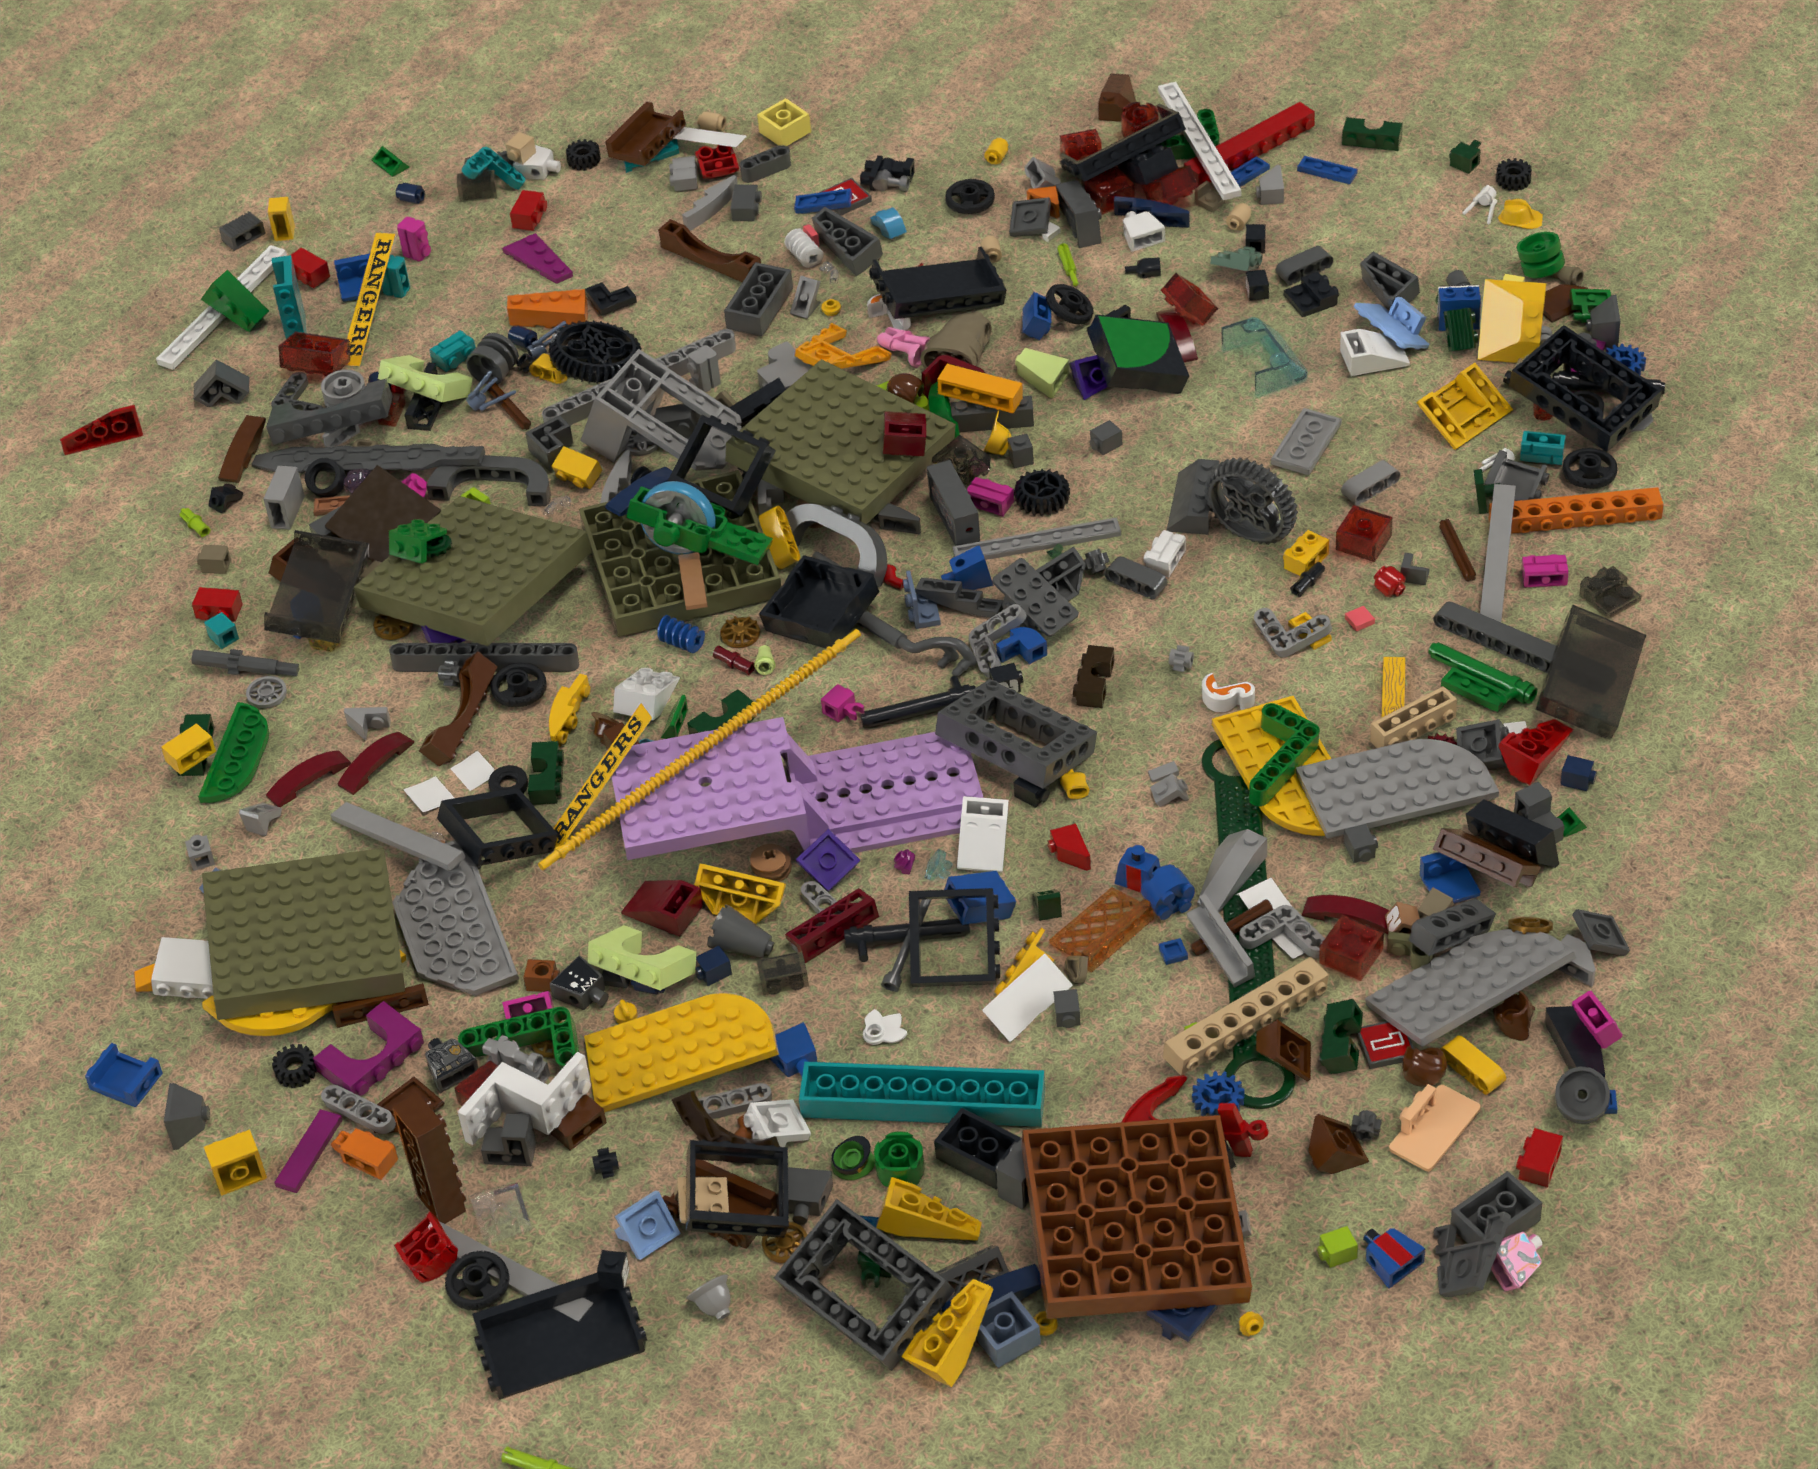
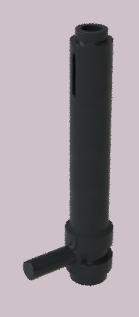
[1552,363,1665,394]
[860,676,976,728]
[844,918,970,962]

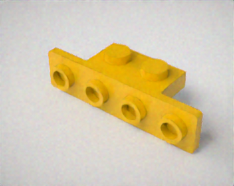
[994,927,1054,998]

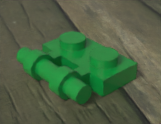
[1569,289,1611,323]

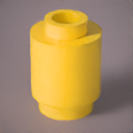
[984,138,1008,164]

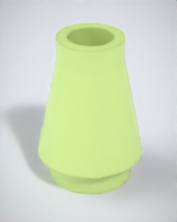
[754,645,776,675]

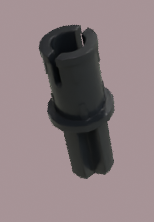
[1290,562,1325,597]

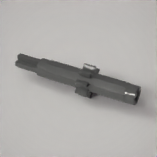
[191,649,300,676]

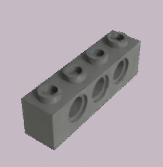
[1409,898,1496,956]

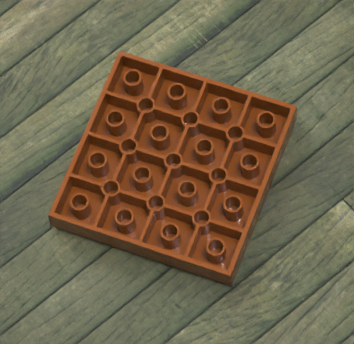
[1021,1115,1252,1319]

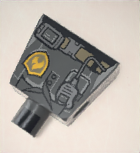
[425,1038,480,1093]

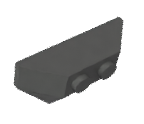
[1036,546,1086,601]

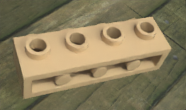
[1370,686,1457,748]

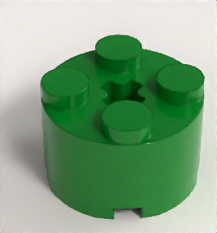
[874,1131,925,1187]

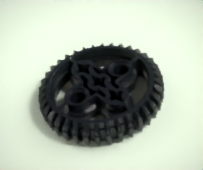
[549,320,641,384]

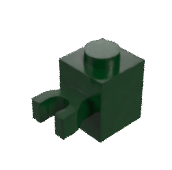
[1449,140,1481,174]

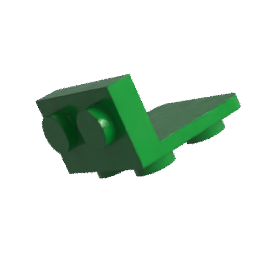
[389,519,447,563]

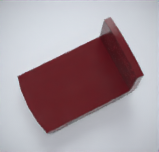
[921,355,985,399]

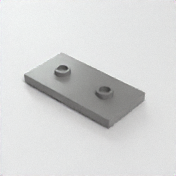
[1271,408,1342,475]

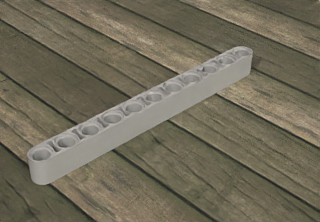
[542,329,736,425]

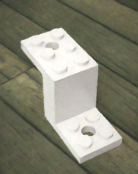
[458,1052,591,1145]

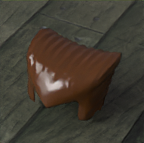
[1493,991,1535,1041]

